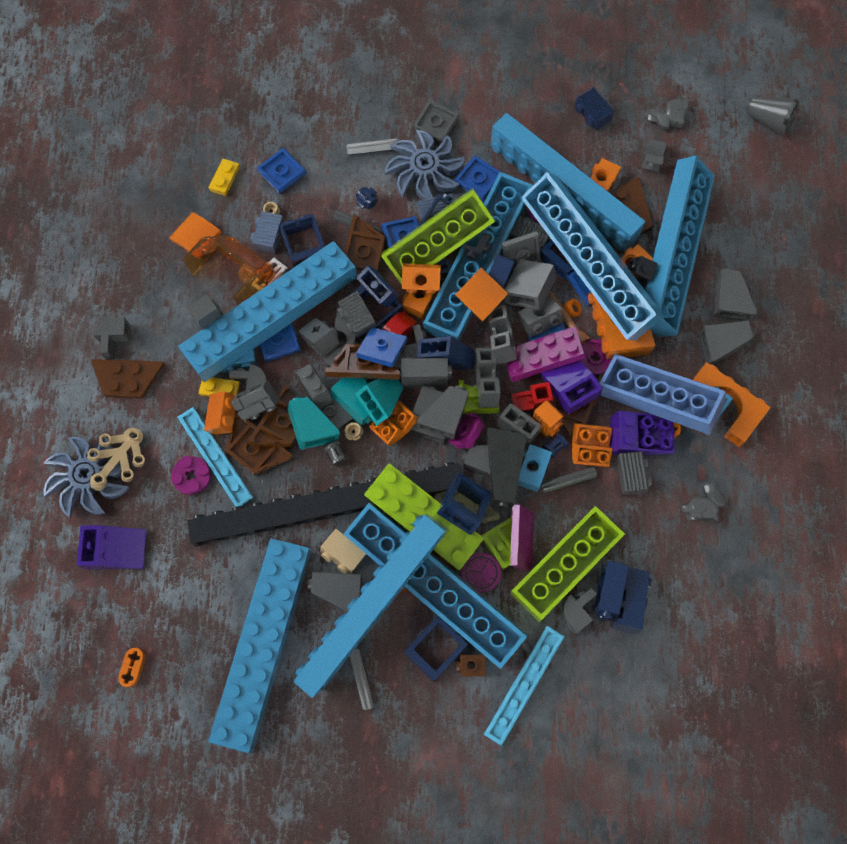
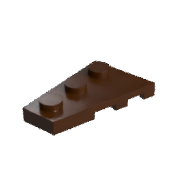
[609,177,653,235]

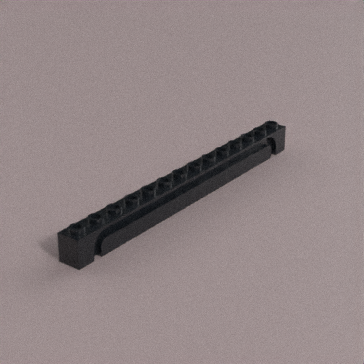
[187,462,461,547]

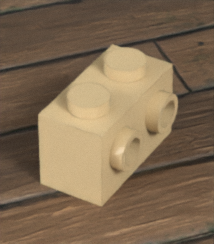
[320,529,367,574]

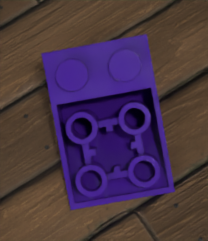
[539,361,603,415]
[610,411,675,455]
[77,525,147,569]

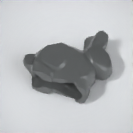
[648,95,689,130]
[681,481,725,523]

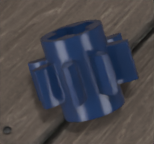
[356,187,378,209]

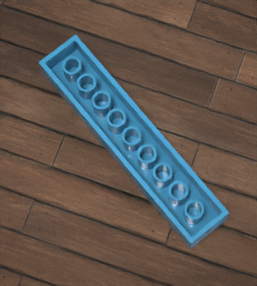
[491,113,646,252]
[645,156,715,337]
[423,172,533,341]
[521,172,665,341]
[178,241,357,382]
[343,503,528,669]
[293,514,449,698]
[208,538,312,753]

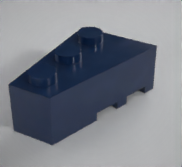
[611,567,651,634]

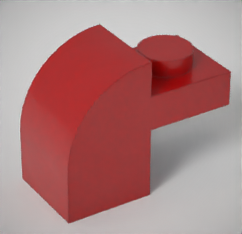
[382,312,418,338]
[511,382,553,412]

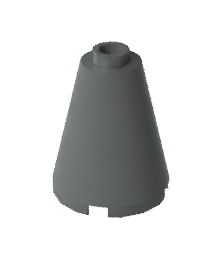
[746,97,800,136]

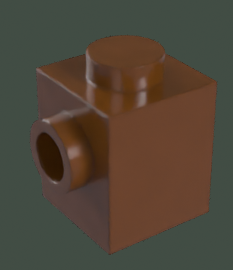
[456,655,486,677]

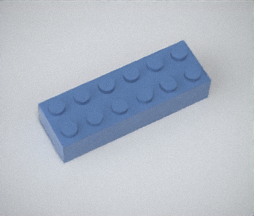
[599,354,726,435]

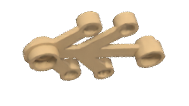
[87,428,145,491]

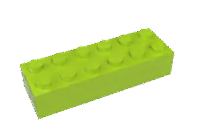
[381,188,495,284]
[364,463,484,571]
[510,506,625,622]

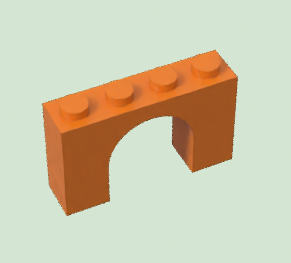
[588,292,655,360]
[693,362,771,447]

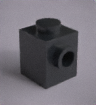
[628,256,658,283]

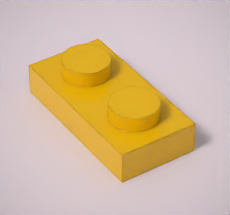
[208,159,240,196]
[198,377,241,397]

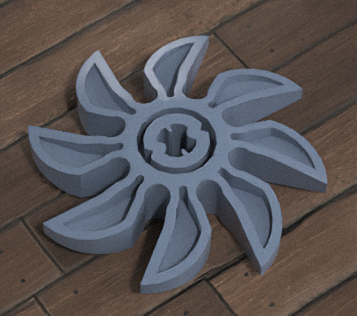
[385,130,465,200]
[43,437,130,518]

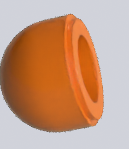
[563,298,582,318]

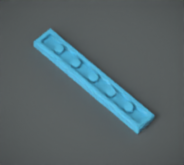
[177,407,254,507]
[484,626,565,746]

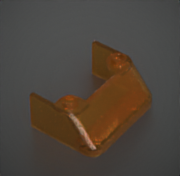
[182,235,275,305]

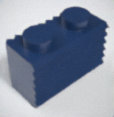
[575,87,614,130]
[357,265,399,307]

